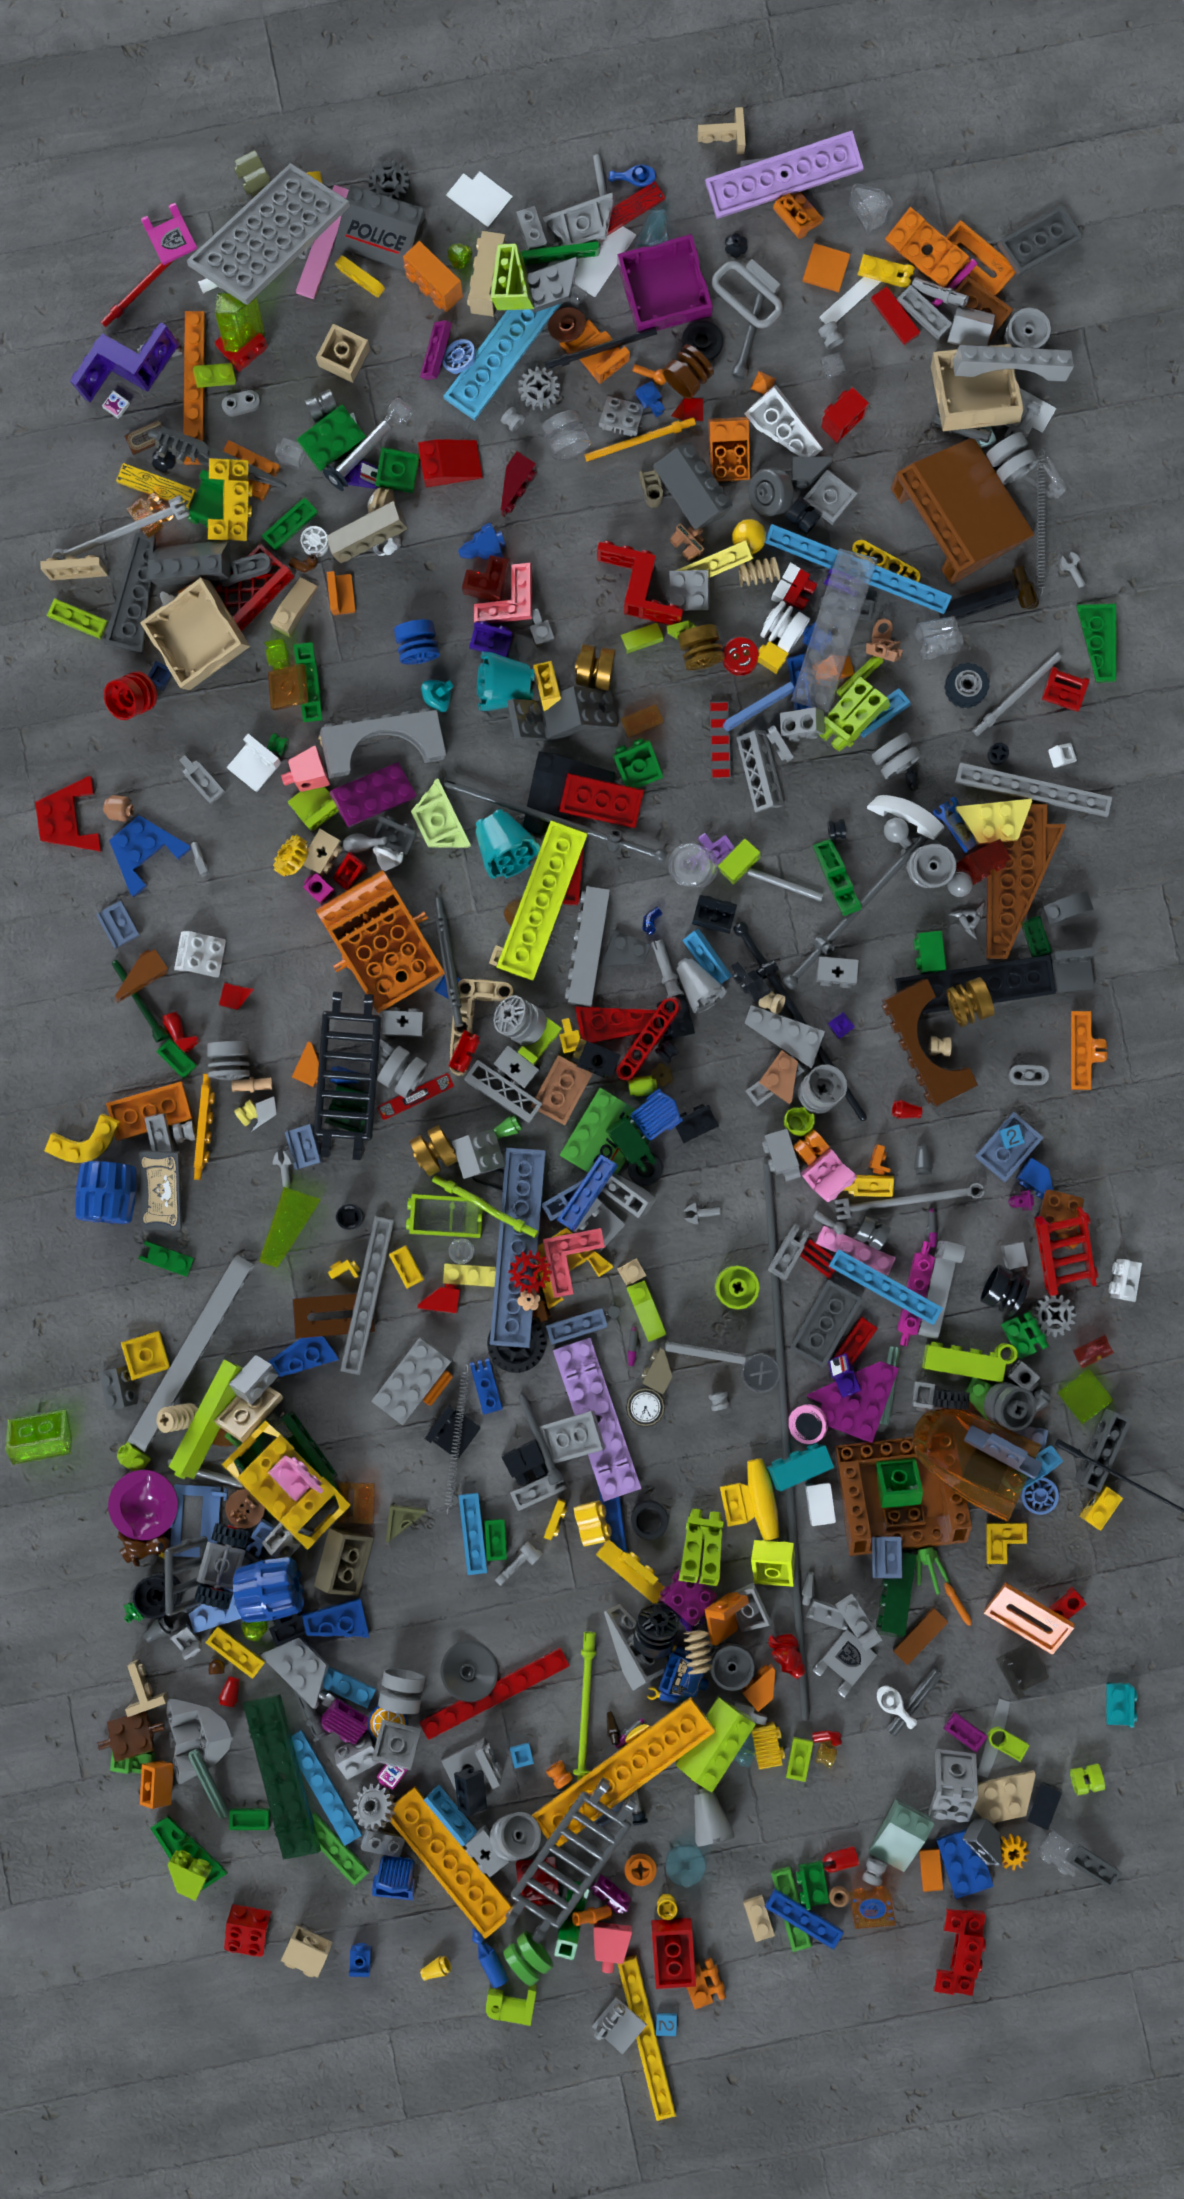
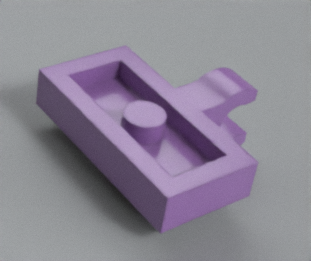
[693,833,735,874]

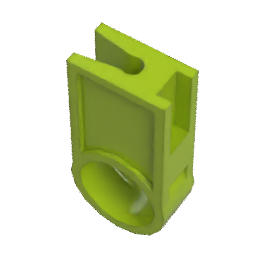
[987,1727,1030,1762]

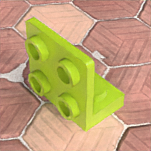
[288,787,339,833]

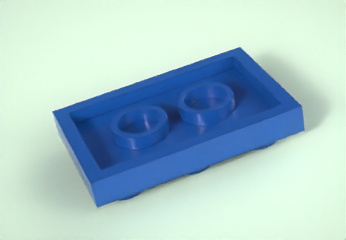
[936,1828,994,1899]

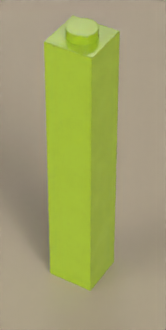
[169,1359,243,1479]

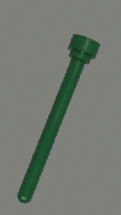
[112,960,170,1043]

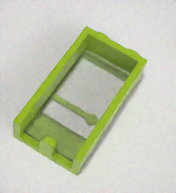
[406,1194,484,1238]

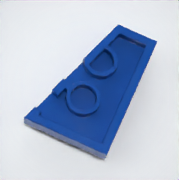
[268,1336,340,1377]
[302,1598,369,1638]

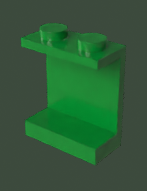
[184,469,224,529]

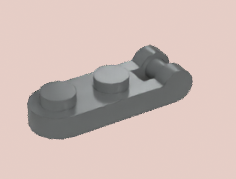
[221,553,272,587]

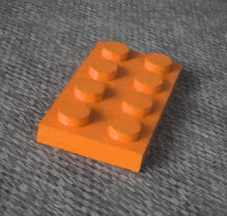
[106,1081,193,1141]

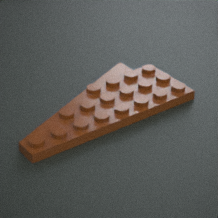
[986,804,1065,960]

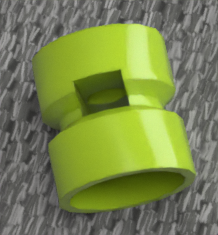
[1070,1763,1105,1796]

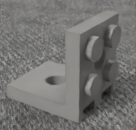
[441,1737,503,1790]
[929,1749,978,1822]

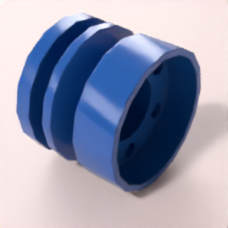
[393,619,440,665]

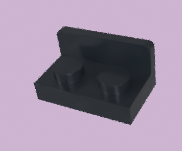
[676,1103,719,1144]

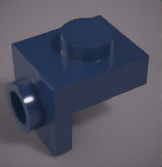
[148,661,172,692]

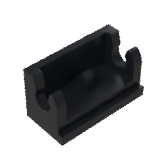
[454,1767,487,1817]
[1027,1782,1062,1830]

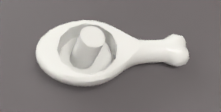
[877,1686,917,1729]

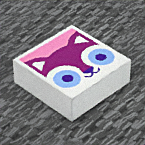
[102,391,130,419]

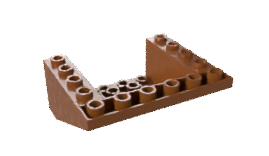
[890,438,1035,586]
[835,1432,972,1556]

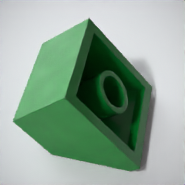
[876,1458,923,1508]

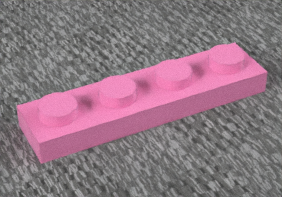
[816,1226,896,1276]

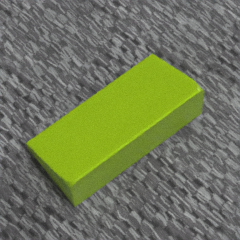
[621,623,664,654]

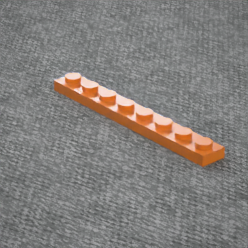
[183,311,205,465]

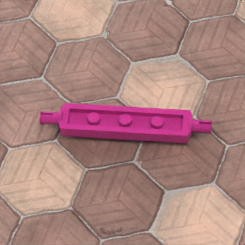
[897,1241,935,1347]

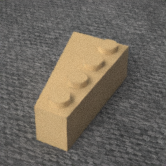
[467,231,506,317]

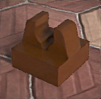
[532,1299,552,1322]

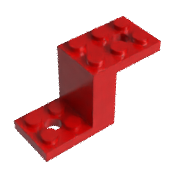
[597,541,683,625]

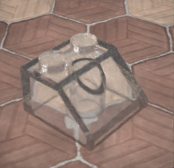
[849,183,893,235]

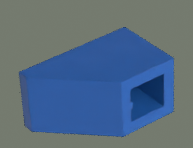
[1016,1158,1053,1200]

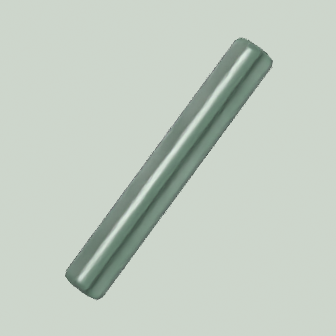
[879,1346,900,1425]
[189,1749,229,1819]

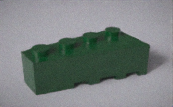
[876,1552,917,1638]

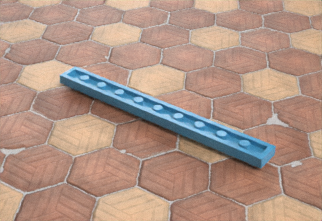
[765,524,952,614]

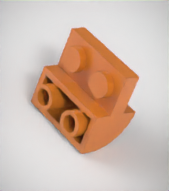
[773,192,824,239]

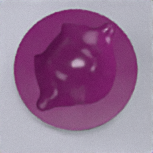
[108,1470,178,1540]

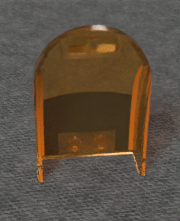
[912,1408,1041,1522]

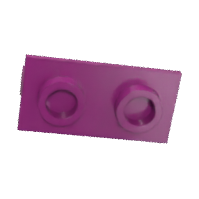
[1008,1191,1034,1211]
[590,1874,632,1914]

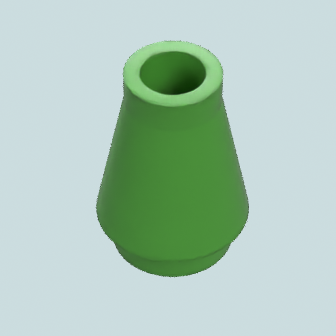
[493,1115,523,1140]

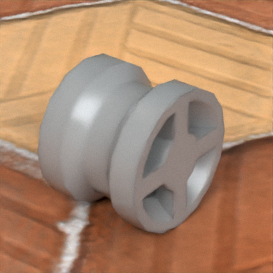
[501,407,525,432]
[708,1391,731,1411]

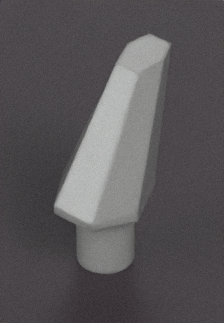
[802,1572,815,1606]

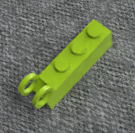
[922,1341,1017,1382]

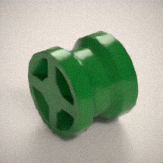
[267,733,289,757]

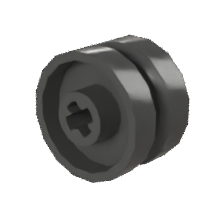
[984,1382,1036,1431]
[708,1642,755,1691]

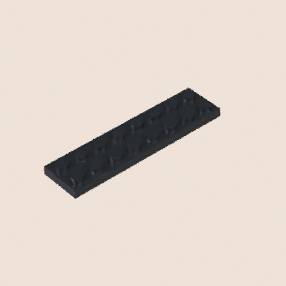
[894,955,1056,1015]

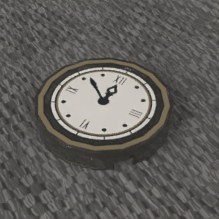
[626,1387,665,1427]

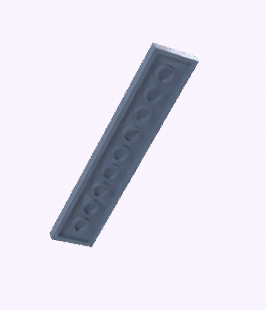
[490,1148,546,1348]

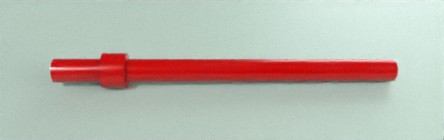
[100,260,174,328]

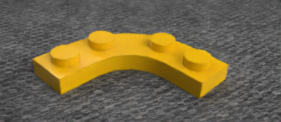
[44,1114,120,1163]

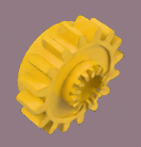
[273,834,309,876]

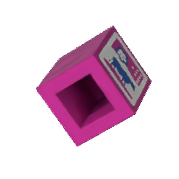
[377,1764,407,1789]

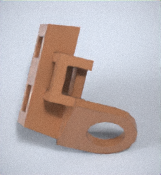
[866,618,904,662]

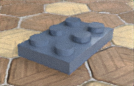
[974,1112,1044,1182]

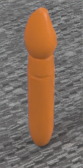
[944,1583,972,1626]

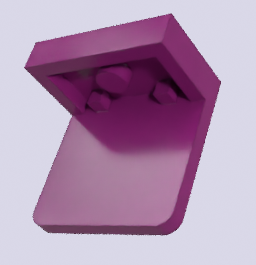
[659,1570,717,1626]

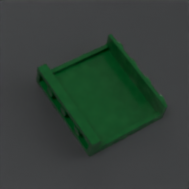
[234,1411,338,1517]

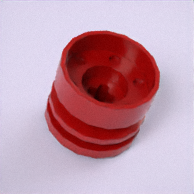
[104,671,157,720]

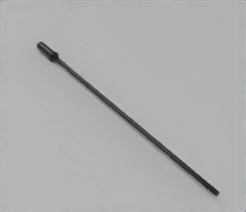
[1055,1439,1184,1513]

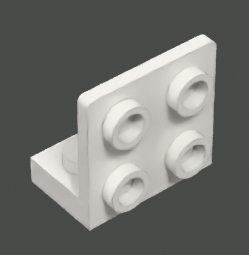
[227,734,281,792]
[174,931,226,977]
[1109,1259,1142,1302]

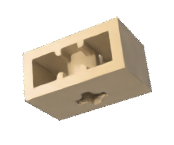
[303,829,343,877]

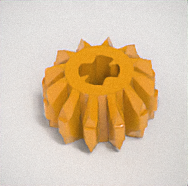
[1000,1834,1030,1871]

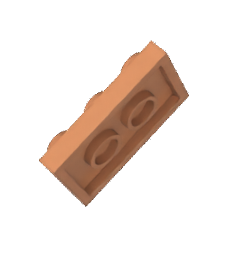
[531,1055,593,1125]

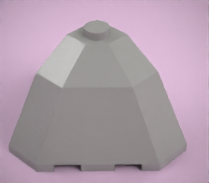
[166,1698,233,1784]

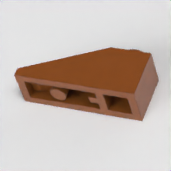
[115,949,168,1003]

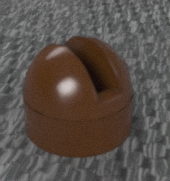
[208,1659,225,1675]

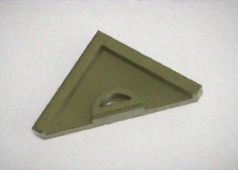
[386,1504,427,1542]

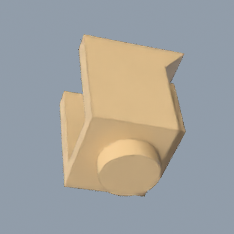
[617,1258,646,1286]

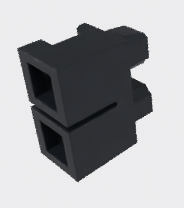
[501,1439,546,1486]

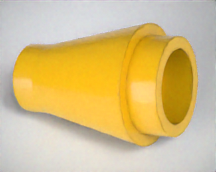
[420,1956,452,1981]

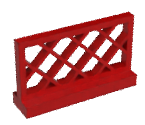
[215,544,295,631]

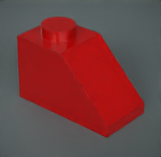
[417,1284,461,1313]

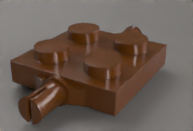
[97,1711,165,1762]

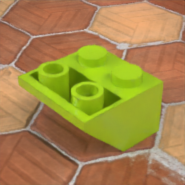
[168,1850,212,1901]

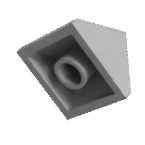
[947,306,995,346]
[731,1583,772,1632]

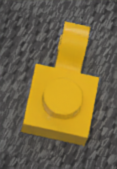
[559,1018,580,1053]

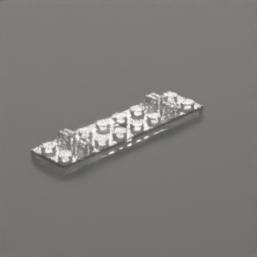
[791,548,877,712]

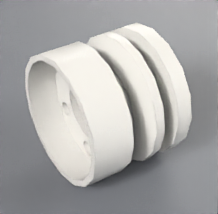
[760,601,810,653]

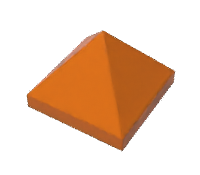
[751,371,776,395]

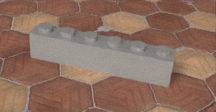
[565,886,610,1007]

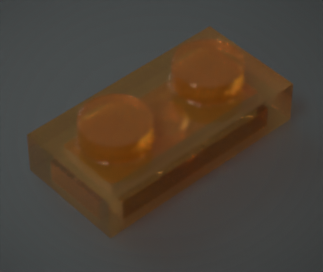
[620,704,664,738]

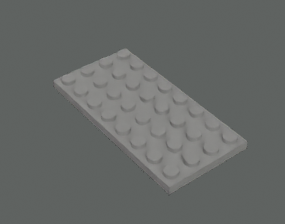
[187,163,350,305]

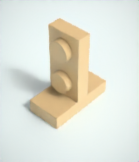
[697,107,746,154]
[125,1659,169,1717]

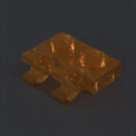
[126,492,174,538]

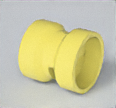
[234,1099,257,1126]

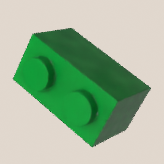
[913,931,946,974]

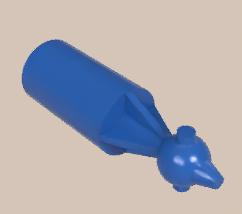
[472,1928,509,1988]

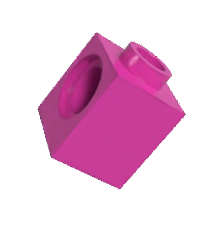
[303,873,335,905]

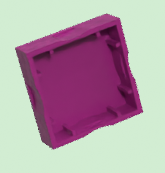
[617,234,713,332]

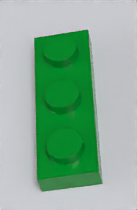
[261,497,318,552]

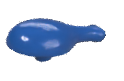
[609,164,656,187]

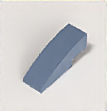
[541,1179,602,1222]

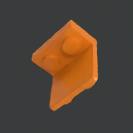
[579,331,630,384]

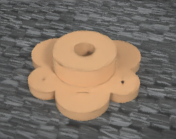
[517,1289,540,1311]

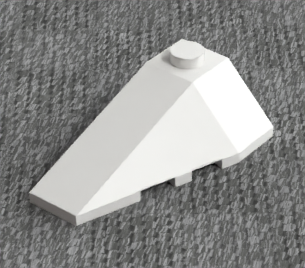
[744,385,823,457]

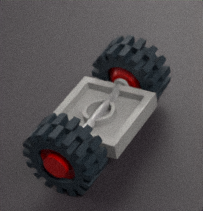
[194,1523,250,1609]

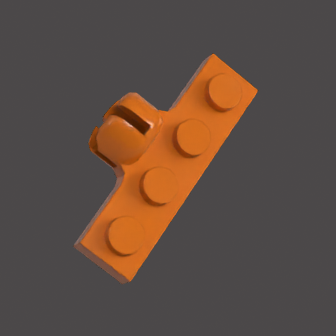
[1071,1011,1108,1090]

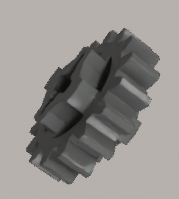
[368,159,410,201]

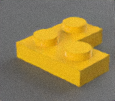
[986,1523,1027,1564]

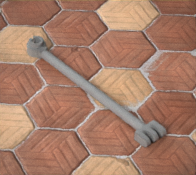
[51,496,190,560]
[834,1183,985,1220]

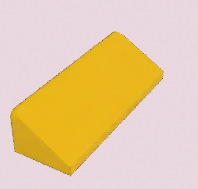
[533,661,561,711]

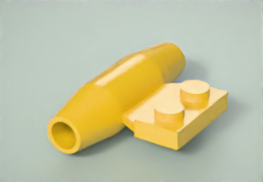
[720,1458,779,1540]

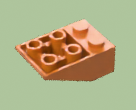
[708,417,750,482]

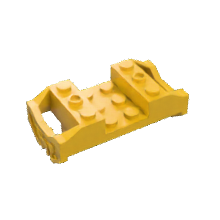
[221,1420,350,1549]

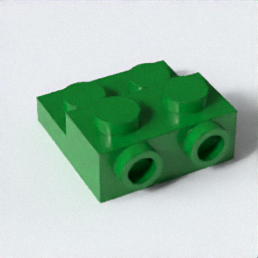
[612,738,663,788]

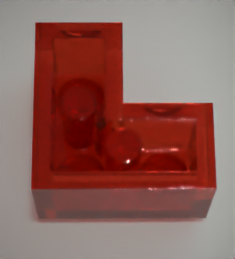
[462,555,510,602]
[955,839,1011,886]

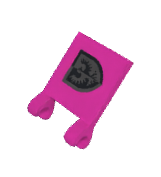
[141,203,197,265]

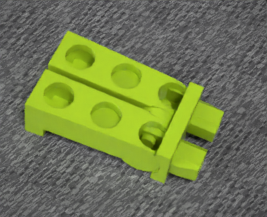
[819,677,891,752]
[678,1508,724,1586]

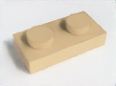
[743,1895,775,1942]

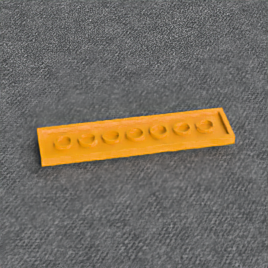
[391,1786,513,1939]

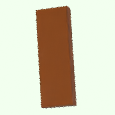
[892,1607,948,1666]

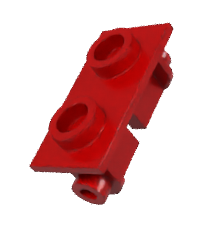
[448,1030,480,1073]

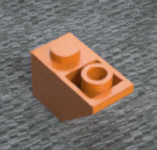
[741,1664,775,1712]

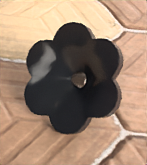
[725,233,747,258]
[152,451,175,472]

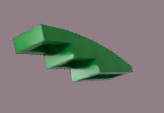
[813,839,861,916]

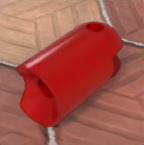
[822,1846,859,1873]

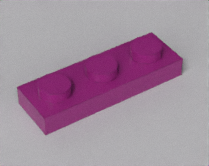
[420,320,452,380]

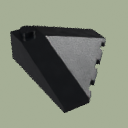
[522,751,615,835]

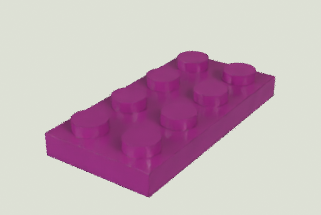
[330,762,417,827]

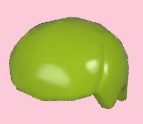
[784,1107,815,1136]

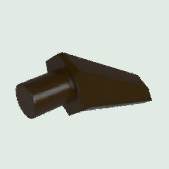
[607,1711,620,1746]

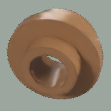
[829,1886,849,1907]

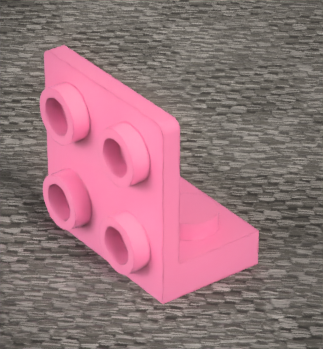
[268,1455,323,1501]

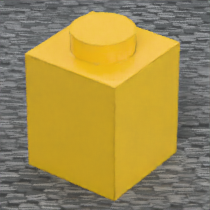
[758,641,789,674]

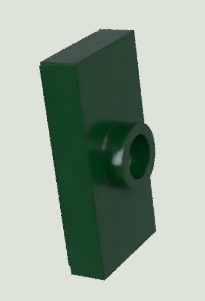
[1021,916,1052,958]

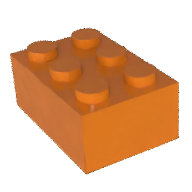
[403,241,463,313]

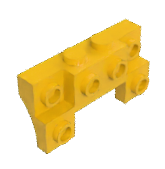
[208,458,252,541]

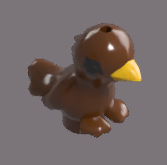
[117,1531,171,1567]

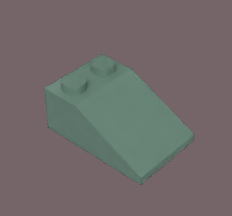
[868,1799,935,1872]

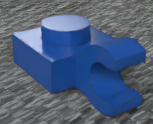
[635,381,665,417]

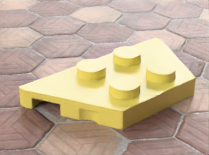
[956,799,1032,845]

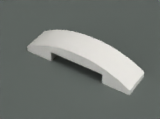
[867,795,944,840]

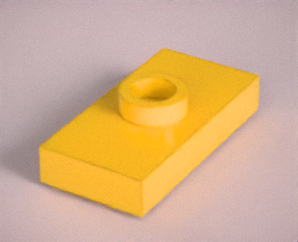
[389,1245,425,1289]

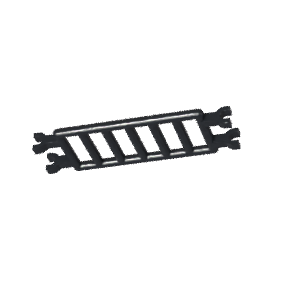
[314,991,381,1160]

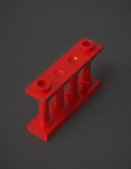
[1034,1207,1098,1296]

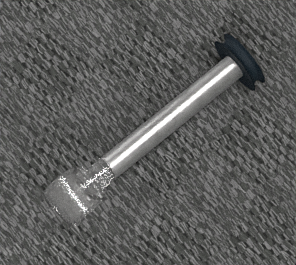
[323,396,415,491]

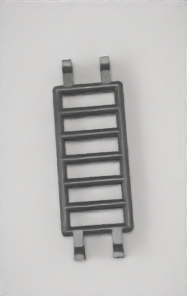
[505,1777,636,1944]

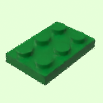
[296,404,366,472]

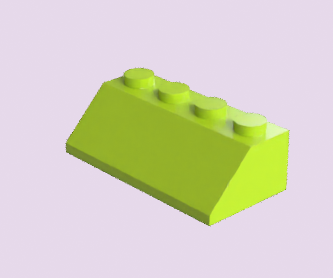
[675,1696,756,1792]

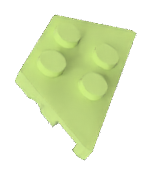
[411,779,471,848]

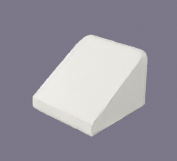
[1048,743,1077,768]

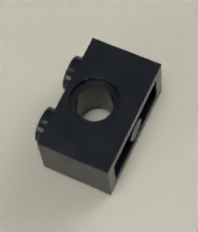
[572,1039,620,1078]

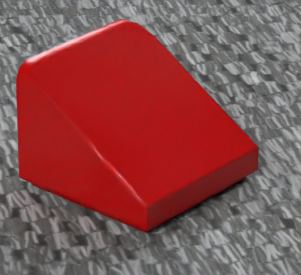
[174,1036,201,1053]

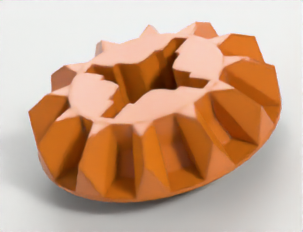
[624,1852,656,1886]

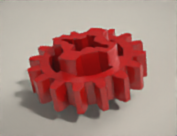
[508,1250,552,1294]

